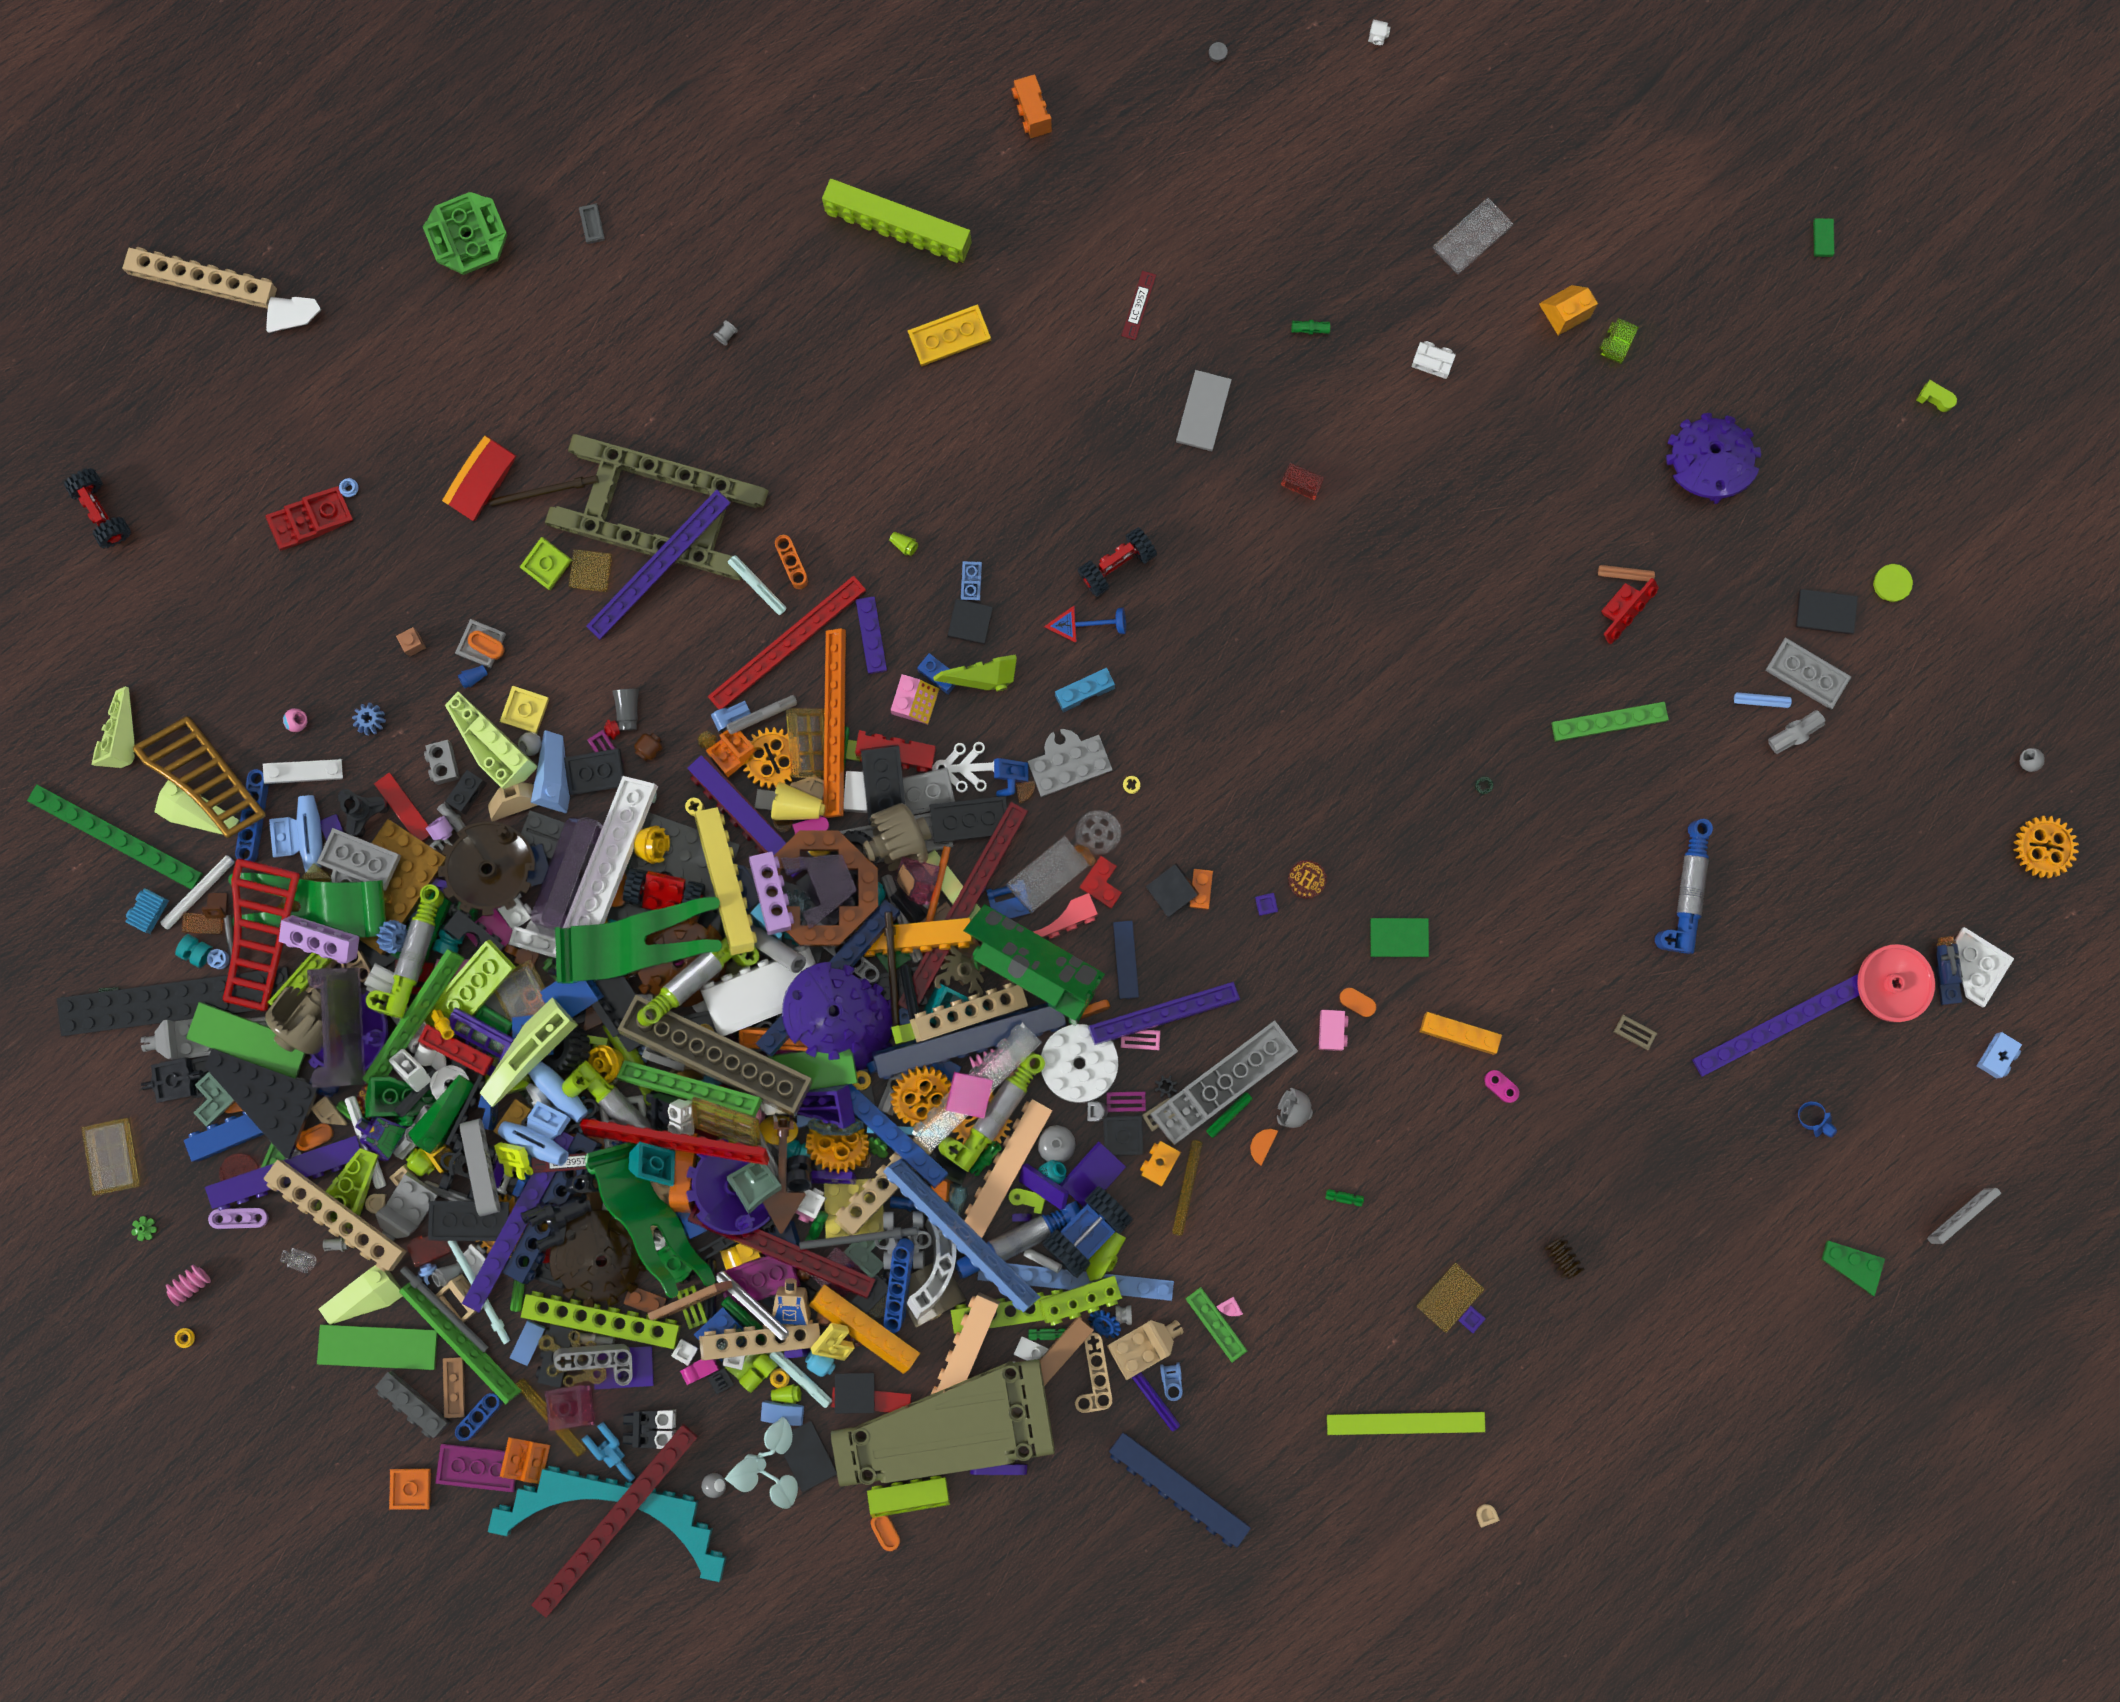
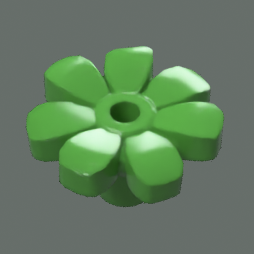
[868,1137,888,1158]
[131,1216,157,1241]

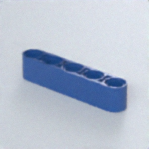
[235,769,269,862]
[884,1238,914,1333]

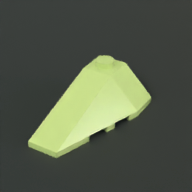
[319,1265,403,1325]

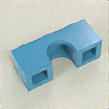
[1055,668,1115,712]

